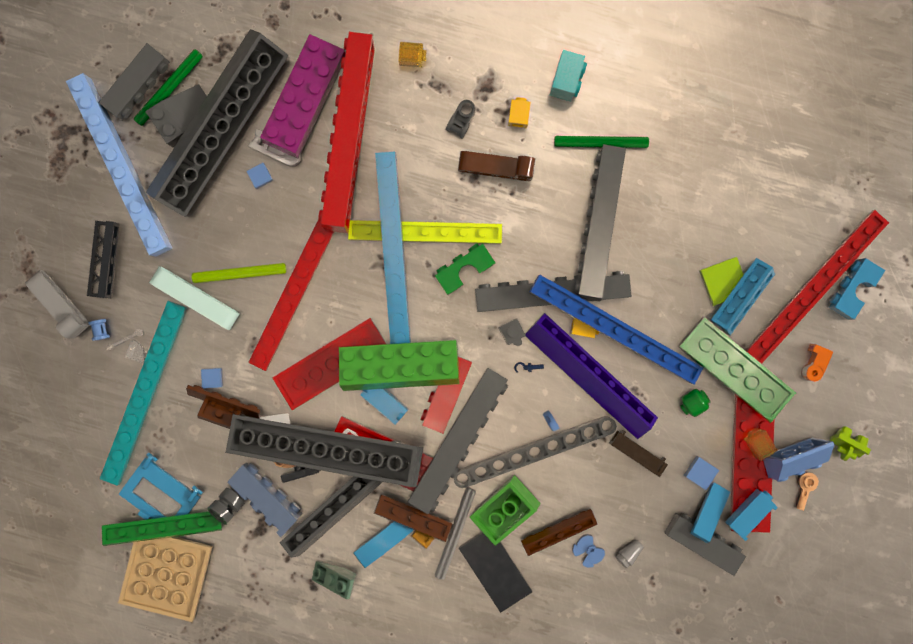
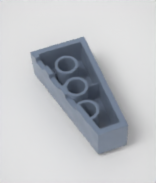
[227,462,303,537]

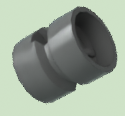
[208,488,245,525]

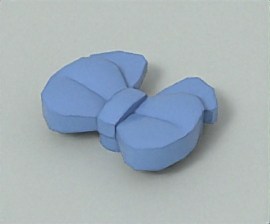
[573,534,605,568]

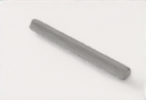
[435,488,475,580]

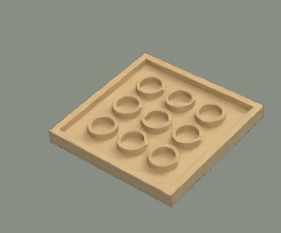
[118,537,213,622]

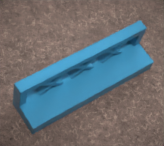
[711,258,775,336]

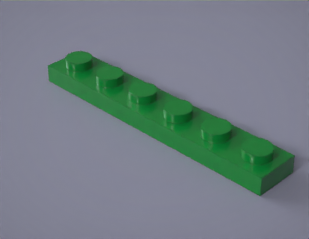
[102,512,222,546]

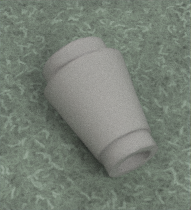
[616,540,644,568]

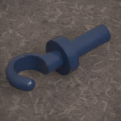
[514,362,544,373]

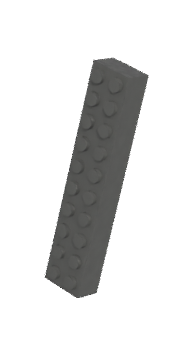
[146,29,289,217]
[225,414,424,487]

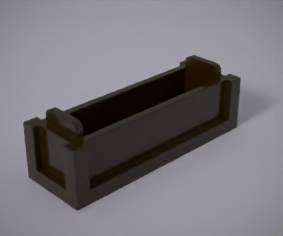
[609,430,668,477]

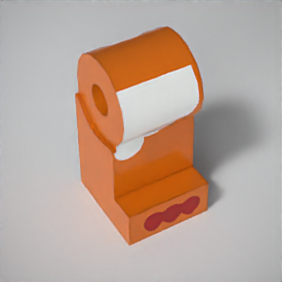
[802,343,833,382]

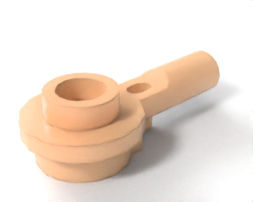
[796,472,819,511]

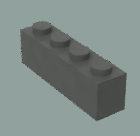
[98,43,170,121]
[664,513,746,576]

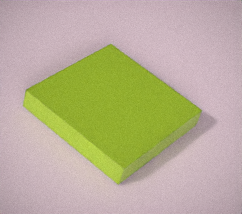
[700,257,744,306]

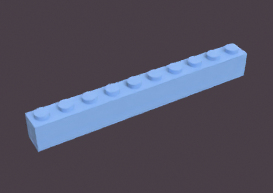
[66,73,173,257]

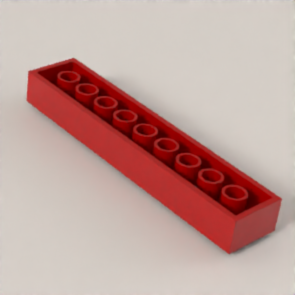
[318,31,375,234]

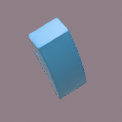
[353,521,413,568]

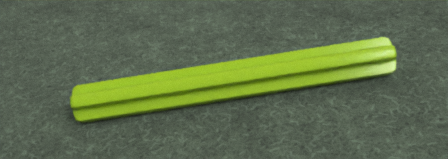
[191,263,286,283]

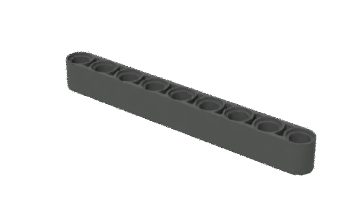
[454,416,617,488]

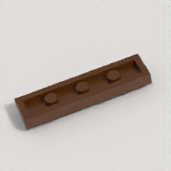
[373,495,452,542]
[521,509,598,556]

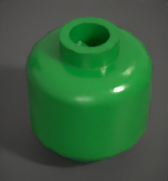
[680,389,711,417]

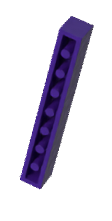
[525,313,658,440]

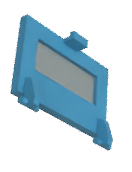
[119,452,203,520]

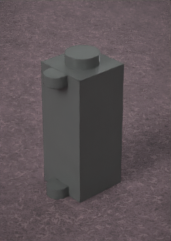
[498,318,526,346]

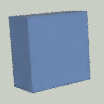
[684,456,719,490]

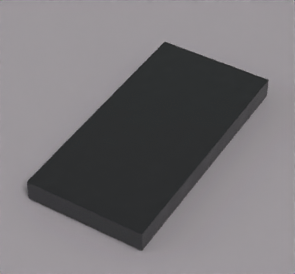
[459,532,532,613]

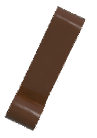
[458,151,536,181]

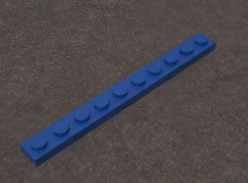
[529,275,703,385]

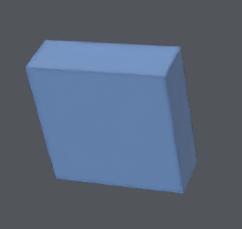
[246,163,273,189]
[201,368,223,388]

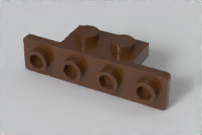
[186,385,261,429]

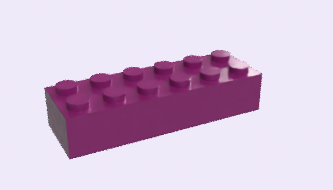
[260,34,346,159]

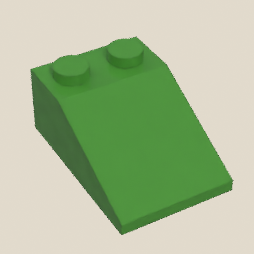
[469,475,541,546]

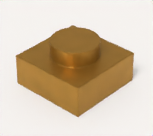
[411,531,435,549]

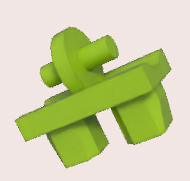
[829,426,871,461]

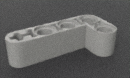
[25,270,90,338]

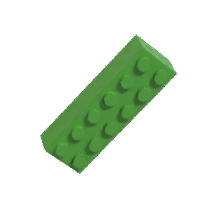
[339,340,460,391]

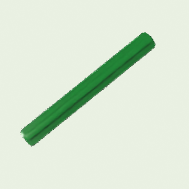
[134,49,203,126]
[554,136,649,148]

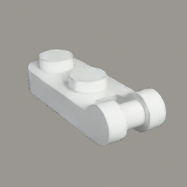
[248,129,301,166]

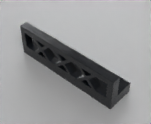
[87,221,120,299]

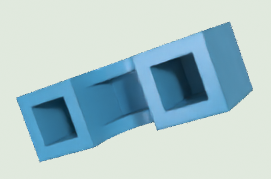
[828,258,886,320]

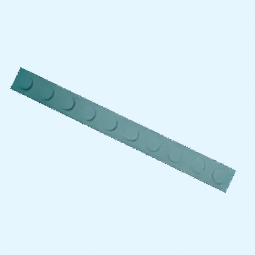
[100,301,187,486]

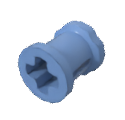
[88,319,110,341]

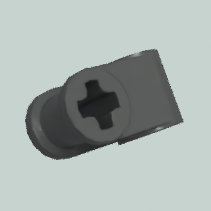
[445,100,475,139]

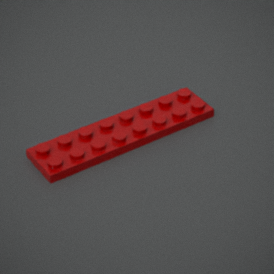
[730,394,775,533]

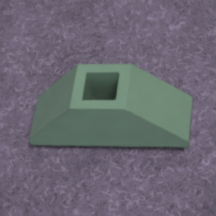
[312,561,356,599]

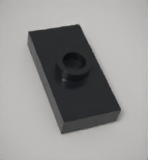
[280,466,321,483]

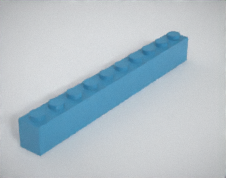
[375,151,411,344]

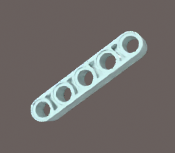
[149,266,240,330]

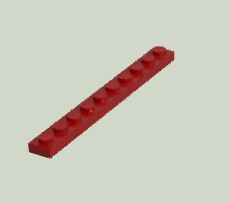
[746,210,889,364]
[248,221,334,371]

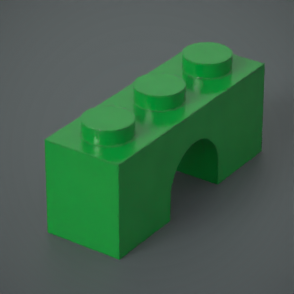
[435,243,496,295]

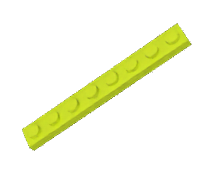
[348,220,502,244]

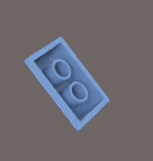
[762,437,834,482]

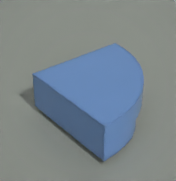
[543,410,560,431]

